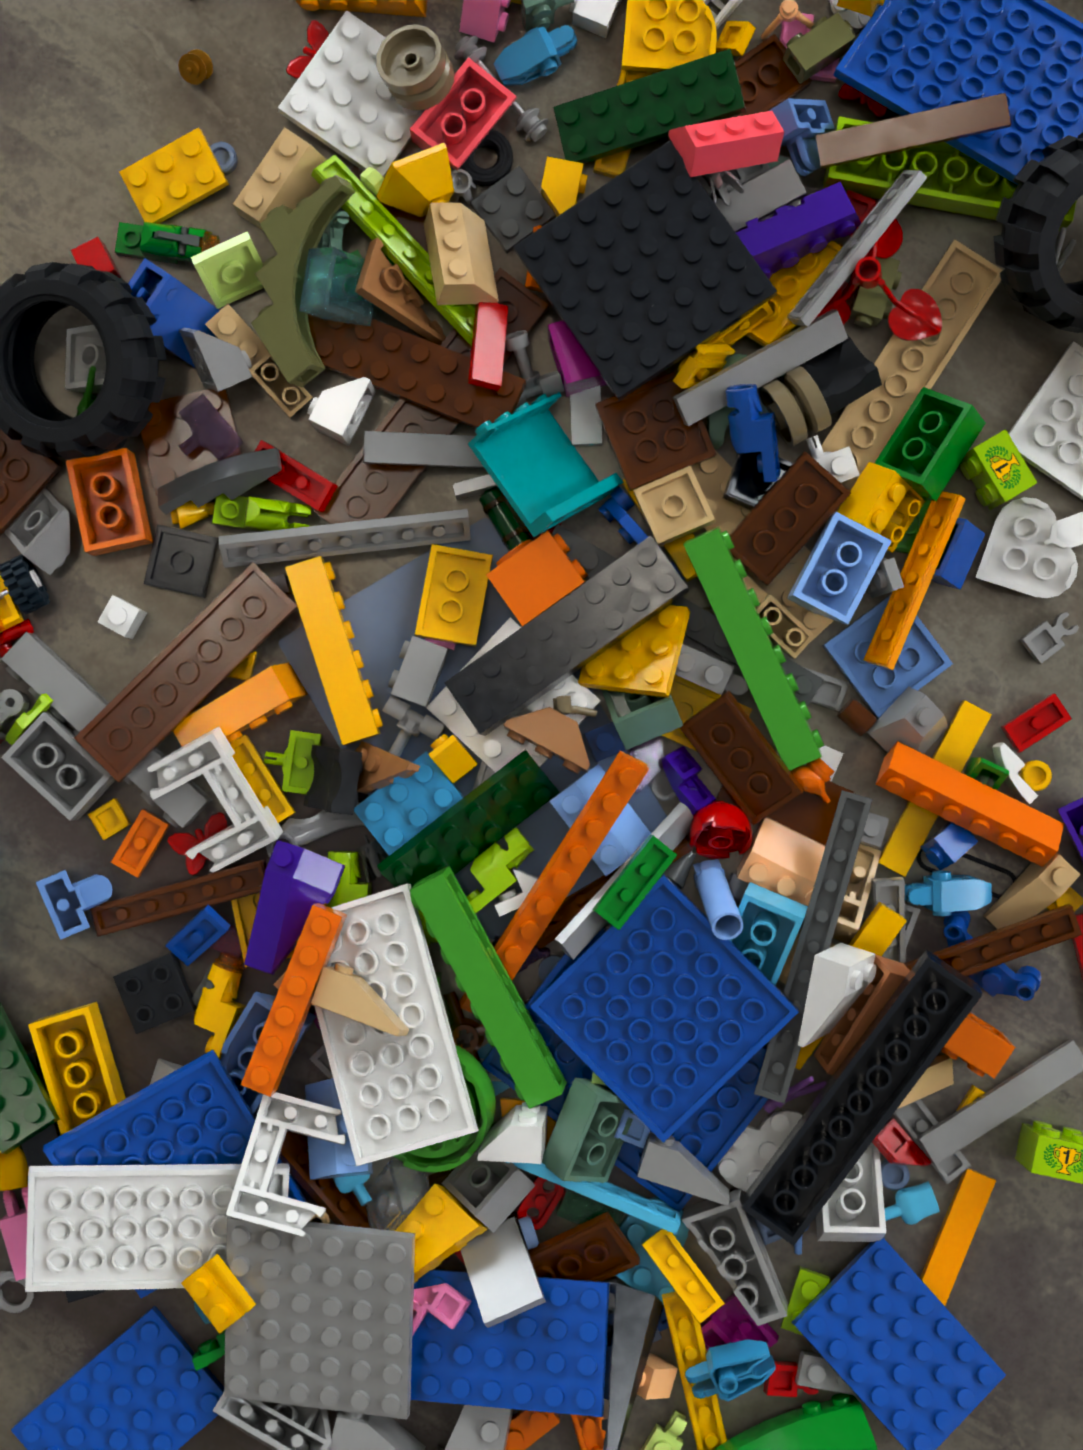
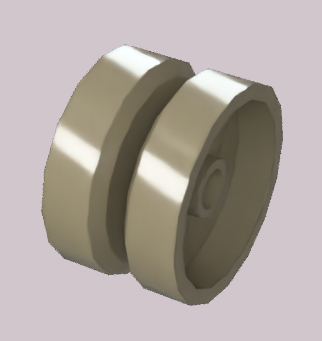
[376,24,455,111]
[760,366,832,447]

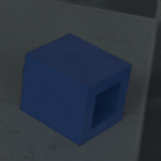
[584,722,625,762]

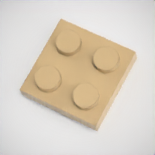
[633,466,715,547]

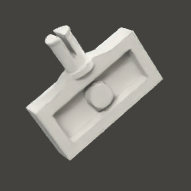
[806,435,860,483]

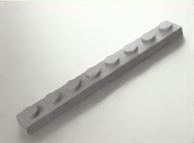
[219,509,471,568]

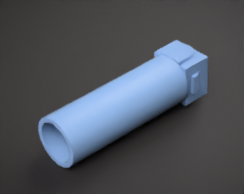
[693,859,743,940]

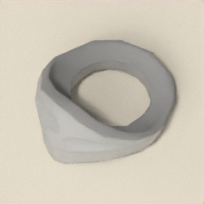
[0,1271,34,1313]

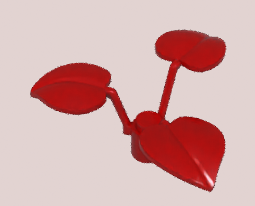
[815,202,942,341]

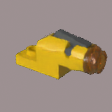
[192,952,246,1059]

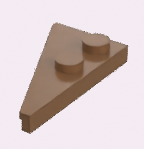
[355,238,446,345]
[355,740,420,794]

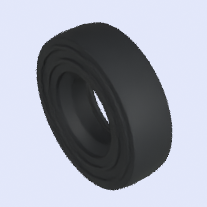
[460,129,513,186]

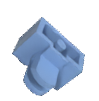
[769,98,835,176]
[36,870,113,940]

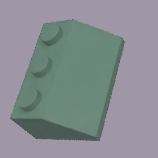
[542,1077,633,1183]

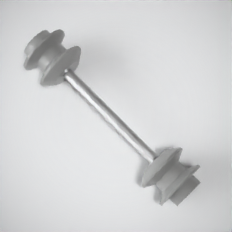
[454,36,549,142]

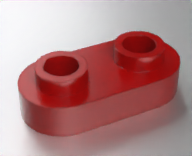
[517,1176,564,1230]

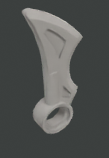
[266,802,365,857]

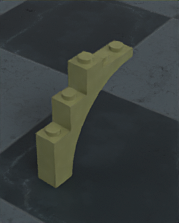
[251,175,356,387]

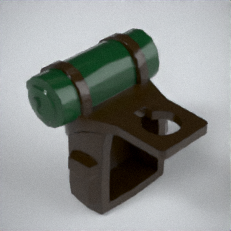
[479,487,531,551]

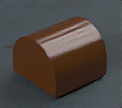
[837,698,877,736]

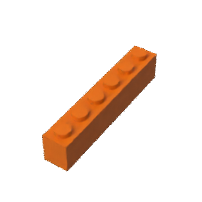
[875,741,1064,867]
[241,903,347,1097]

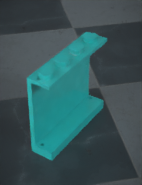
[468,392,623,537]

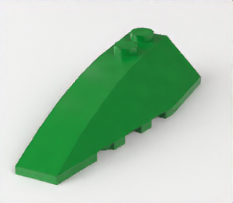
[713,1393,878,1450]

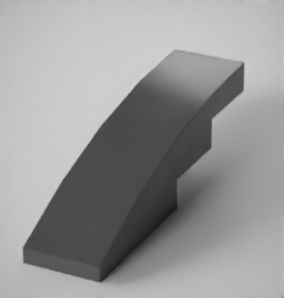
[157,448,282,515]

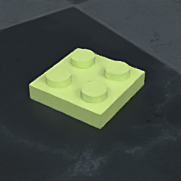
[191,231,264,309]

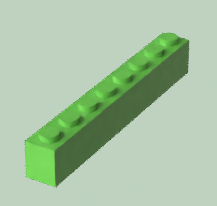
[683,526,825,770]
[410,866,567,1109]

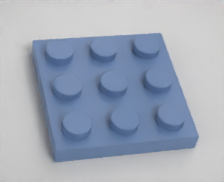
[822,595,953,719]

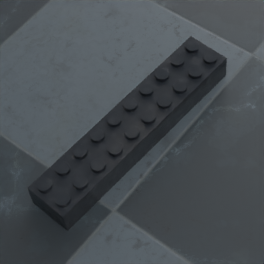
[741,949,982,1246]

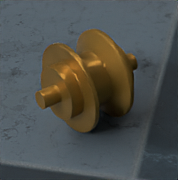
[178,49,213,85]

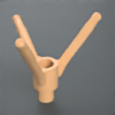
[761,0,814,40]

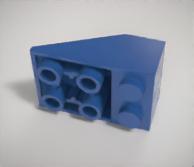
[128,258,220,369]

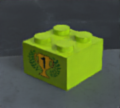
[960,429,1037,510]
[1015,1120,1083,1184]

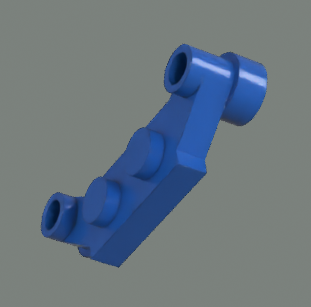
[598,487,684,580]
[944,911,1042,1001]

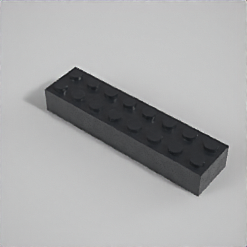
[444,536,689,736]

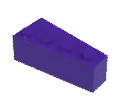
[736,182,861,279]

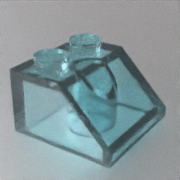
[299,247,374,326]

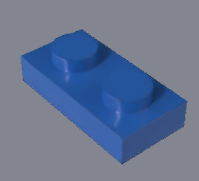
[165,905,231,966]

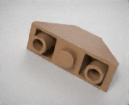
[503,707,590,774]

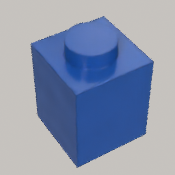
[920,822,978,870]

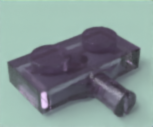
[178,394,243,461]

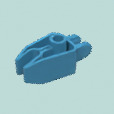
[493,25,578,86]
[905,870,992,916]
[685,1339,776,1402]

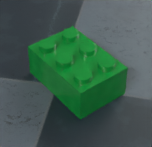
[875,387,986,501]

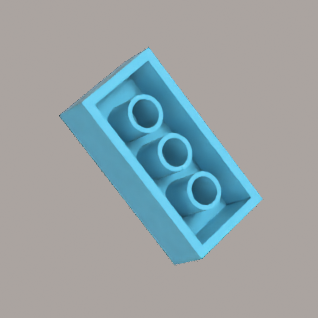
[730,882,808,986]

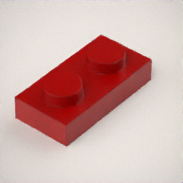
[1001,693,1072,753]

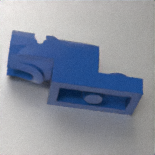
[725,384,781,482]

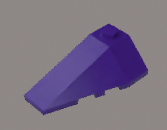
[244,840,345,975]

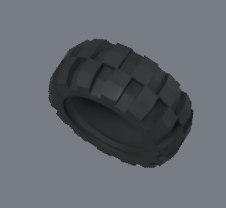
[993,133,1083,333]
[0,262,166,459]

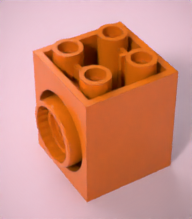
[486,530,588,627]

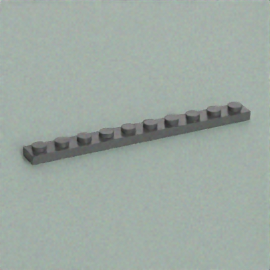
[552,524,824,706]
[754,790,873,1104]

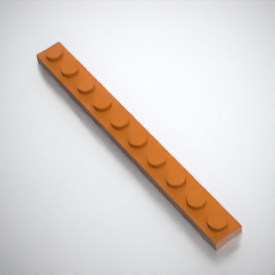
[459,751,649,1013]

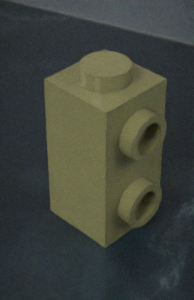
[782,13,856,84]
[850,257,902,328]

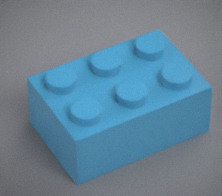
[354,751,464,856]

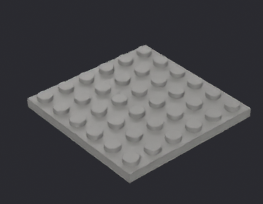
[224,1216,415,1420]

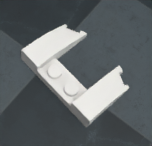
[147,727,283,873]
[226,1092,346,1237]

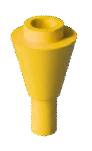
[170,500,214,529]

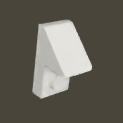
[494,868,538,917]

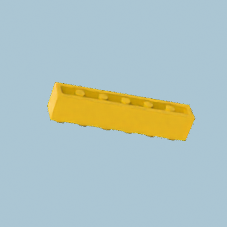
[285,556,383,745]

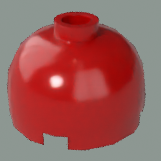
[689,801,752,859]

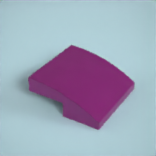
[700,1293,779,1351]

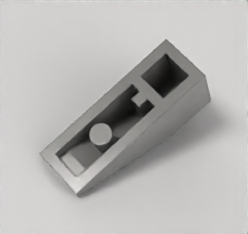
[637,1132,730,1206]

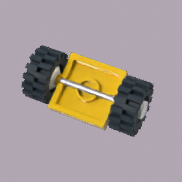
[0,554,50,632]

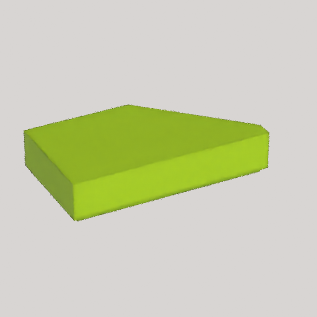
[5,693,54,746]

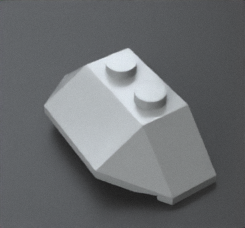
[213,1392,333,1450]

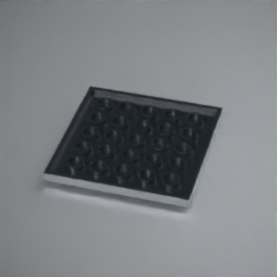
[513,141,777,401]

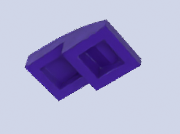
[661,746,716,816]

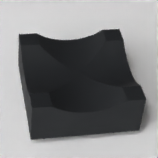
[795,334,882,415]
[303,745,363,815]
[113,952,197,1034]

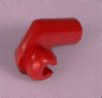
[0,619,34,658]

